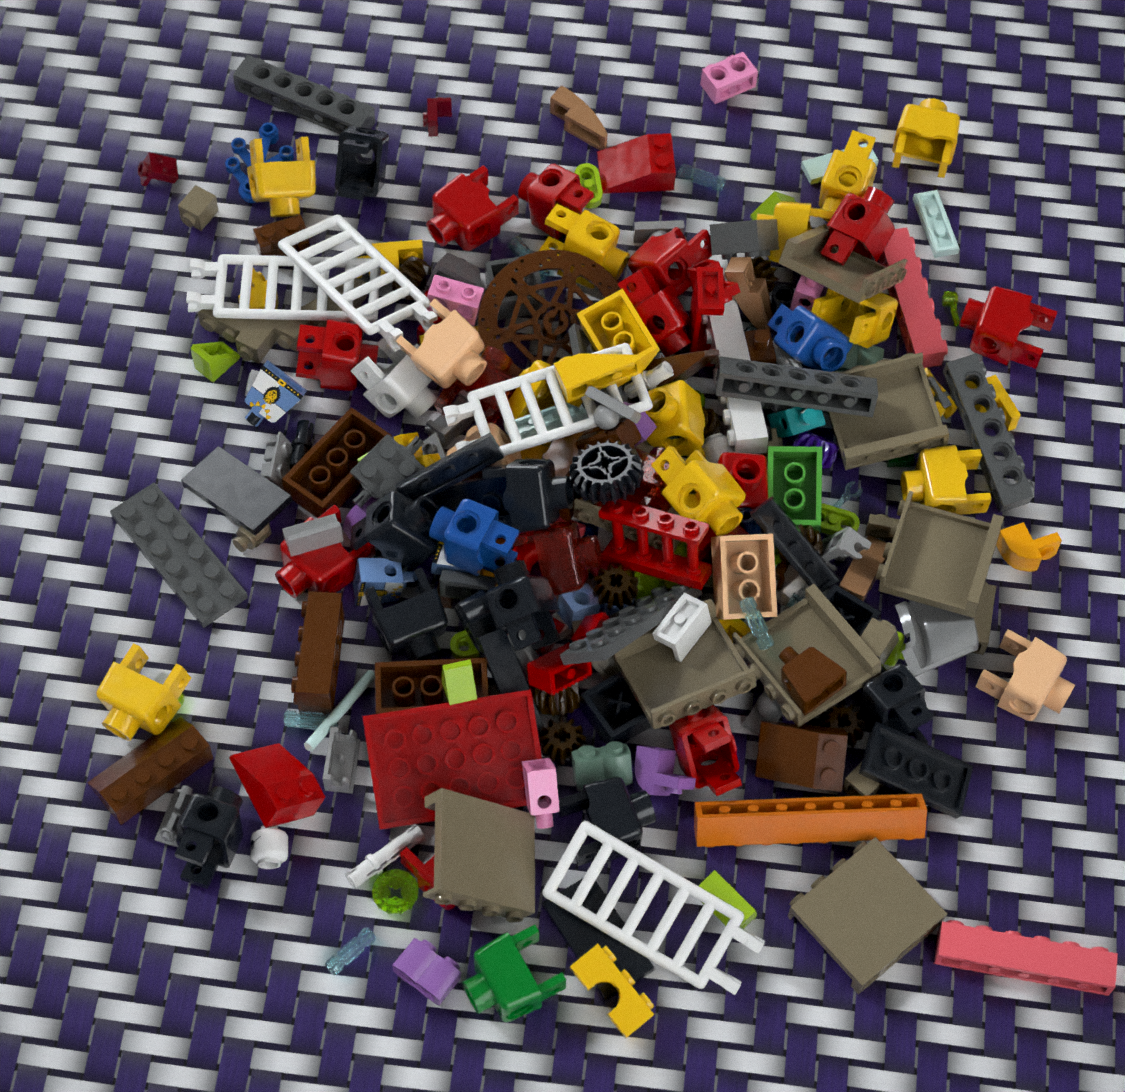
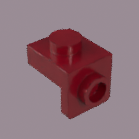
[423,97,452,137]
[138,152,179,186]

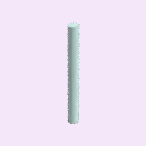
[304,670,375,752]

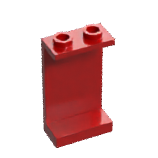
[687,267,724,367]

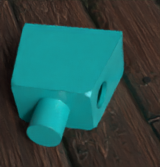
[767,406,826,438]

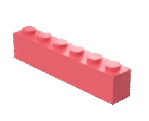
[879,228,948,368]
[934,920,1118,996]

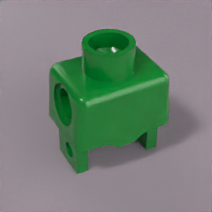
[462,924,566,1022]

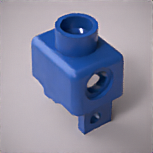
[767,304,853,372]
[429,499,519,576]

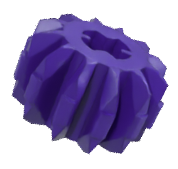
[793,431,839,469]

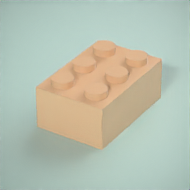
[711,534,777,620]

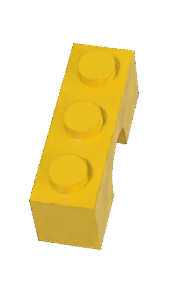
[570,944,655,1038]

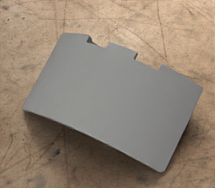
[895,601,979,677]

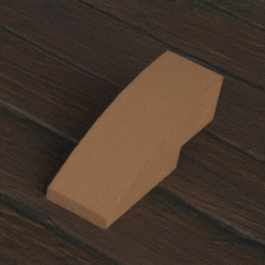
[550,85,608,150]
[724,257,773,330]
[839,535,886,602]

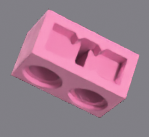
[700,52,758,104]
[426,275,484,326]

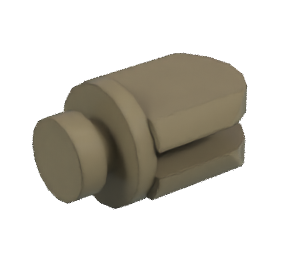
[233,524,272,552]

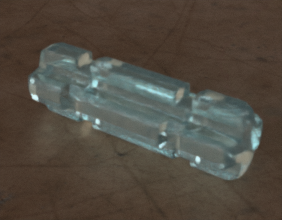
[678,164,726,191]
[739,597,774,650]
[284,710,339,729]
[325,927,376,976]

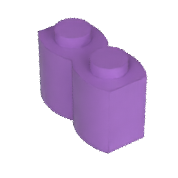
[392,938,461,1006]

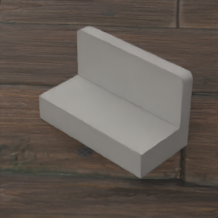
[282,514,343,557]

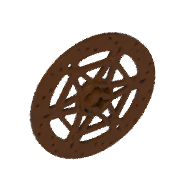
[478,250,621,390]

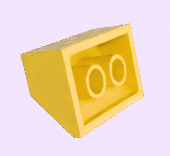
[577,288,660,387]

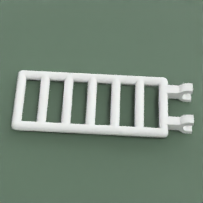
[278,214,438,352]
[186,254,381,322]
[443,343,653,456]
[542,821,765,995]

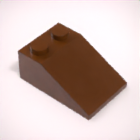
[644,350,720,391]
[755,720,848,792]

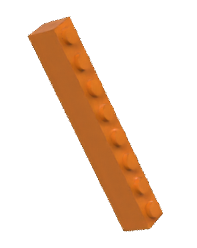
[694,794,927,848]

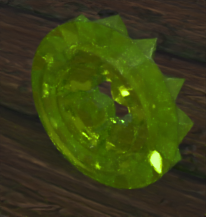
[372,869,419,915]

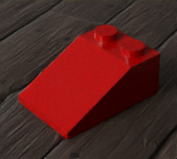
[597,133,676,194]
[229,743,325,828]

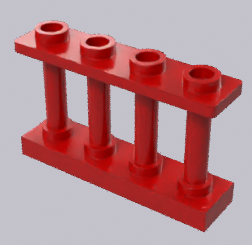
[598,499,713,590]

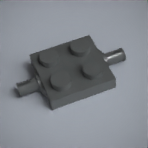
[350,434,425,508]

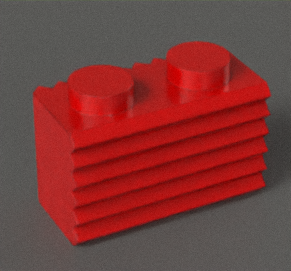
[527,643,592,696]

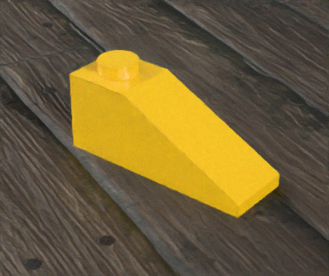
[554,353,643,402]

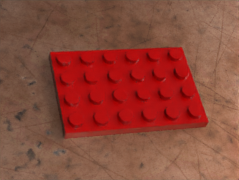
[362,689,546,830]

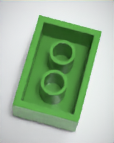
[768,446,822,533]

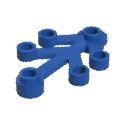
[225,122,294,203]

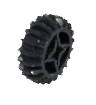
[569,439,644,506]

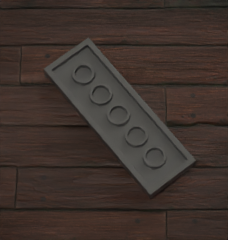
[110,483,248,628]
[560,584,703,665]

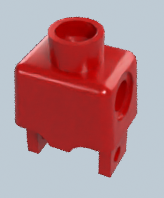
[426,165,519,252]
[820,186,895,266]
[627,227,713,297]
[618,266,691,357]
[959,286,1058,369]
[275,505,376,598]

